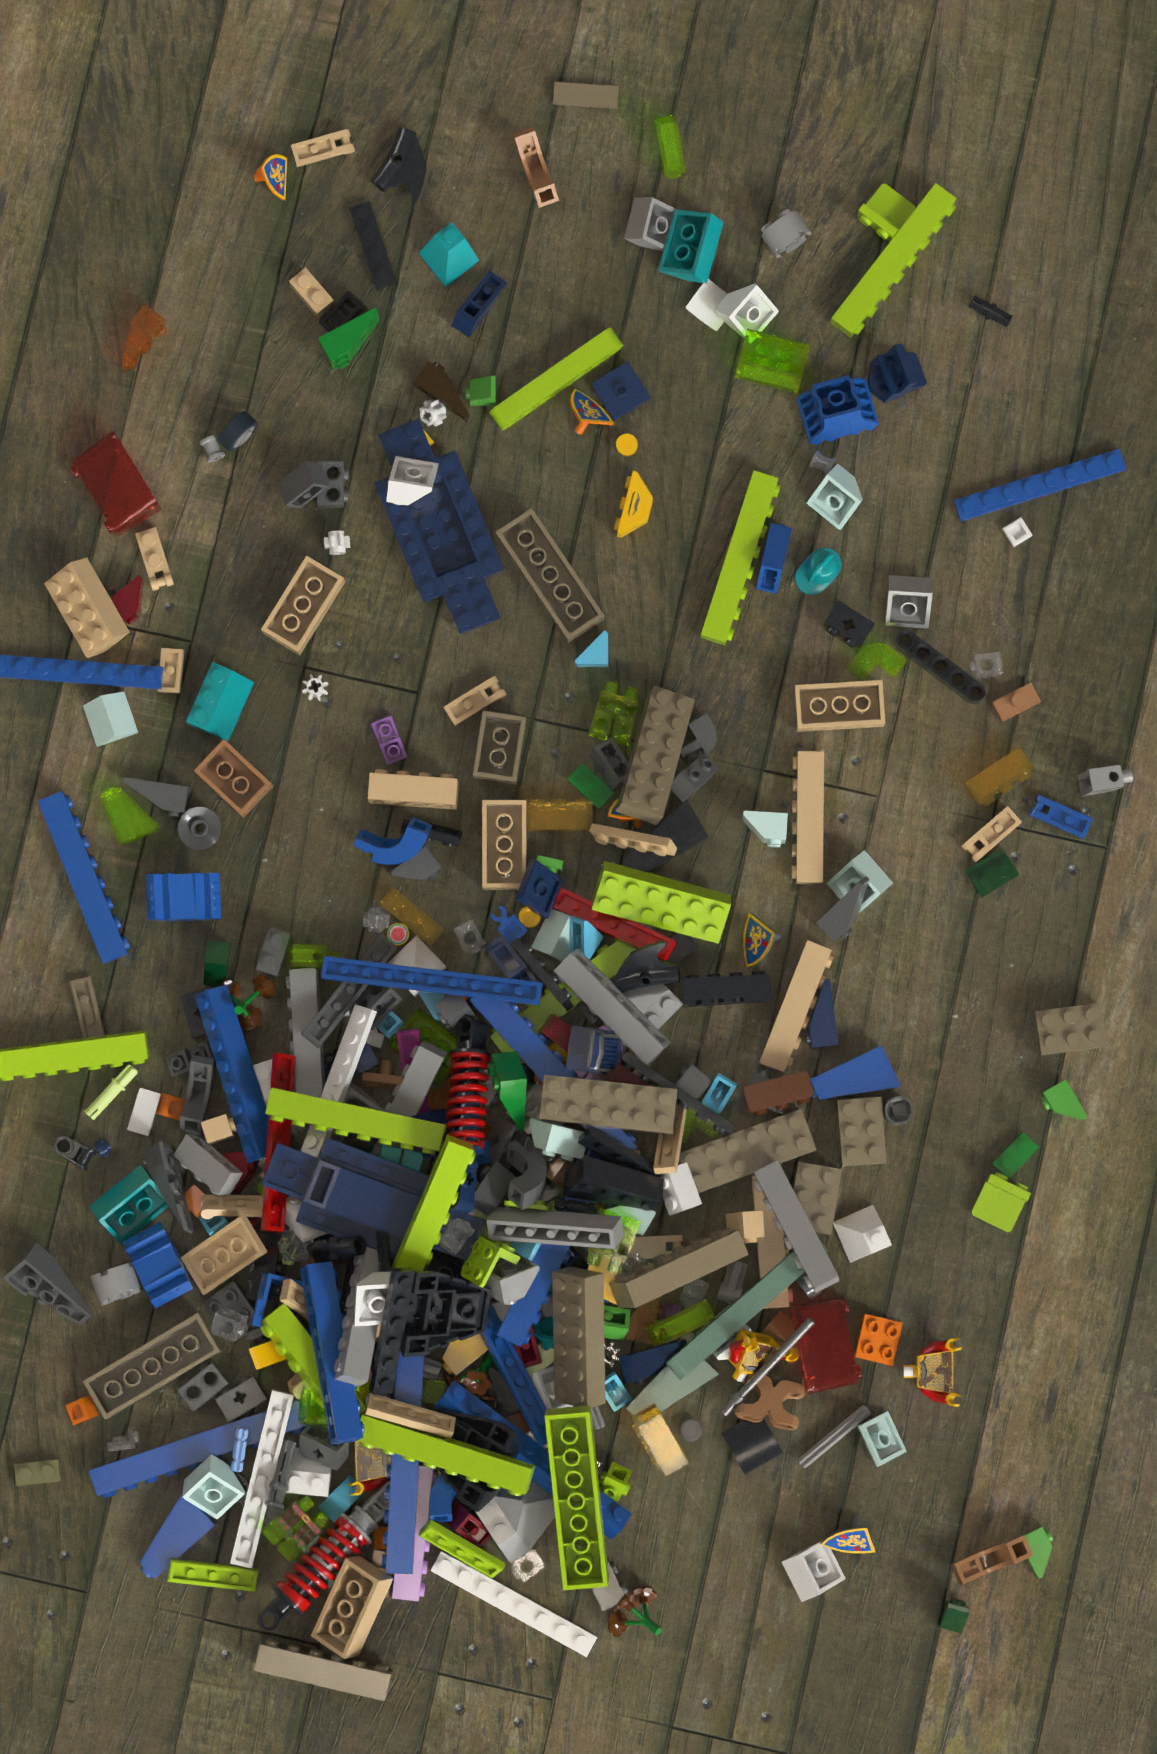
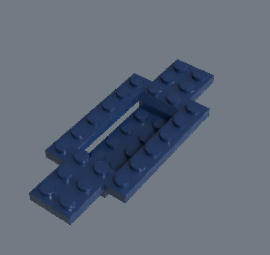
[374,418,504,635]
[262,1137,486,1261]

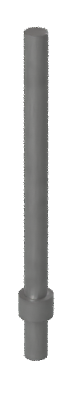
[720,1317,815,1416]

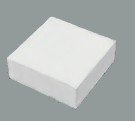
[1002,517,1032,548]

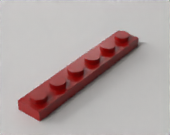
[552,888,676,961]

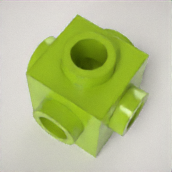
[599,1462,632,1502]

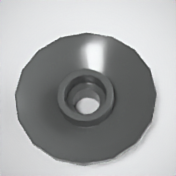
[178,807,221,850]

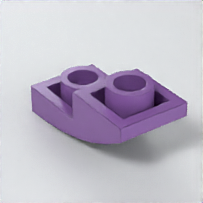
[371,715,407,765]

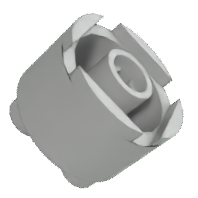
[761,209,812,258]
[90,1262,141,1306]

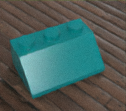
[658,209,724,283]
[186,662,254,742]
[89,1164,169,1245]

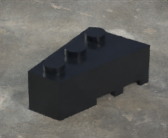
[246,1233,284,1301]

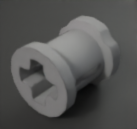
[199,435,225,463]

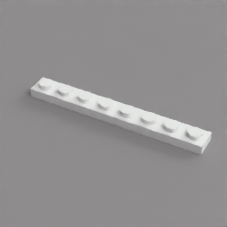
[301,1004,377,1158]
[230,1389,294,1568]
[431,1551,597,1657]

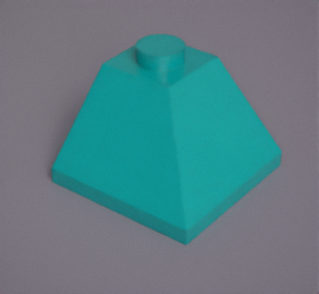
[419,222,479,287]

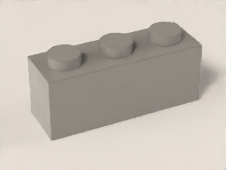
[173,1134,243,1196]

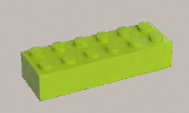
[592,861,731,944]

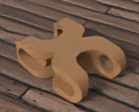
[735,1374,806,1430]

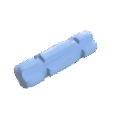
[231,1428,248,1472]

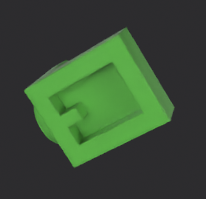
[537,855,564,874]

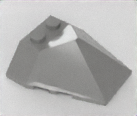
[476,1480,555,1563]

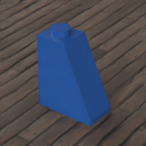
[756,523,792,594]

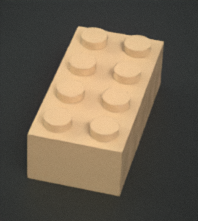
[261,556,345,656]
[44,558,130,658]
[794,680,885,732]
[368,769,459,810]
[482,800,527,890]
[311,1556,393,1659]

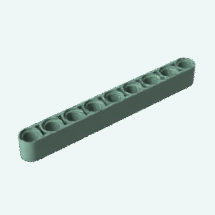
[666,1241,828,1380]

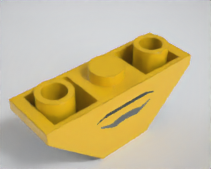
[614,471,653,538]

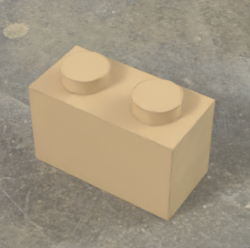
[289,267,335,319]
[201,1114,237,1145]
[726,1210,765,1244]

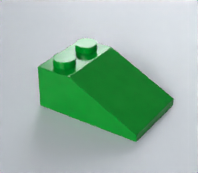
[318,307,380,370]
[488,1051,527,1131]

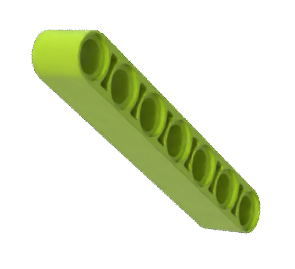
[489,327,624,431]

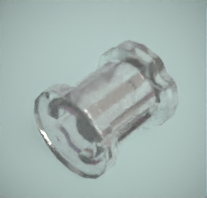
[809,449,837,475]

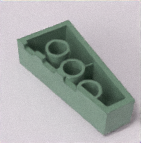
[626,1344,719,1423]

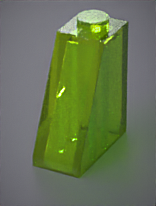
[652,115,686,179]
[100,786,161,846]
[645,1299,715,1347]

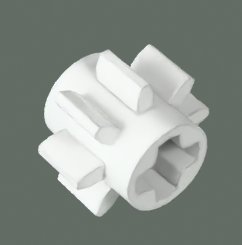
[419,399,447,427]
[324,530,350,555]
[302,674,329,701]

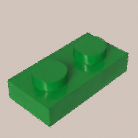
[567,763,614,810]
[992,1132,1039,1179]

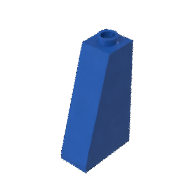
[810,1046,901,1100]
[140,1495,216,1579]

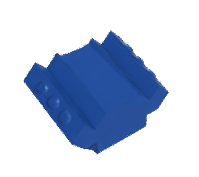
[796,375,879,445]
[146,873,221,921]
[123,1222,193,1308]

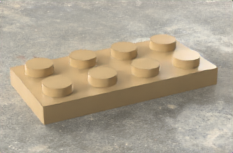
[181,1214,267,1295]

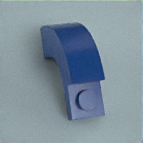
[353,817,432,865]
[429,1474,456,1522]

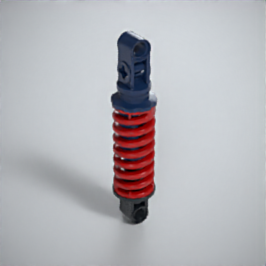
[445,1017,491,1214]

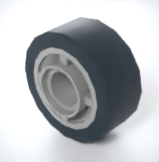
[218,411,258,452]

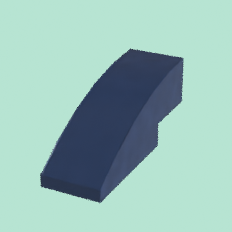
[484,935,544,992]

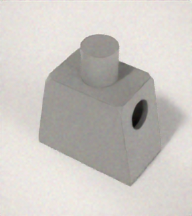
[1077,765,1133,797]

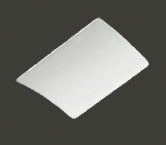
[686,279,727,331]

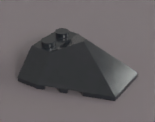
[401,1271,492,1357]
[436,1408,519,1512]

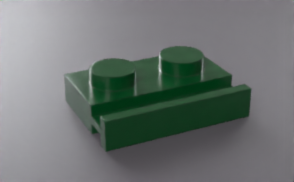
[965,848,1019,898]

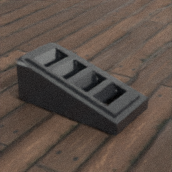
[318,291,365,332]

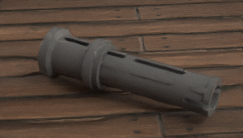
[264,1440,297,1510]

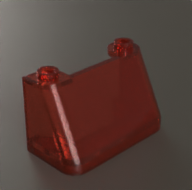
[70,431,162,537]
[789,1296,863,1394]

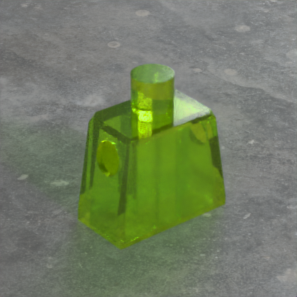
[289,944,340,969]

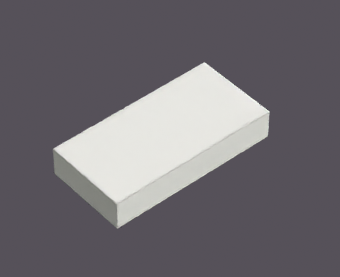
[127,1088,161,1136]

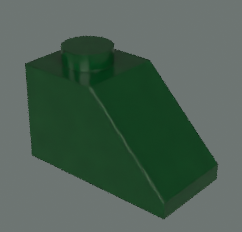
[203,940,231,987]

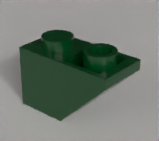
[938,1598,970,1634]

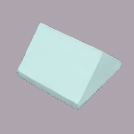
[83,692,138,747]
[531,909,570,962]
[857,1411,907,1467]

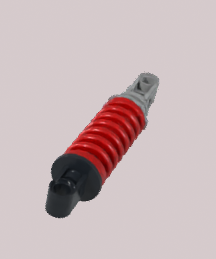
[257,1480,390,1631]

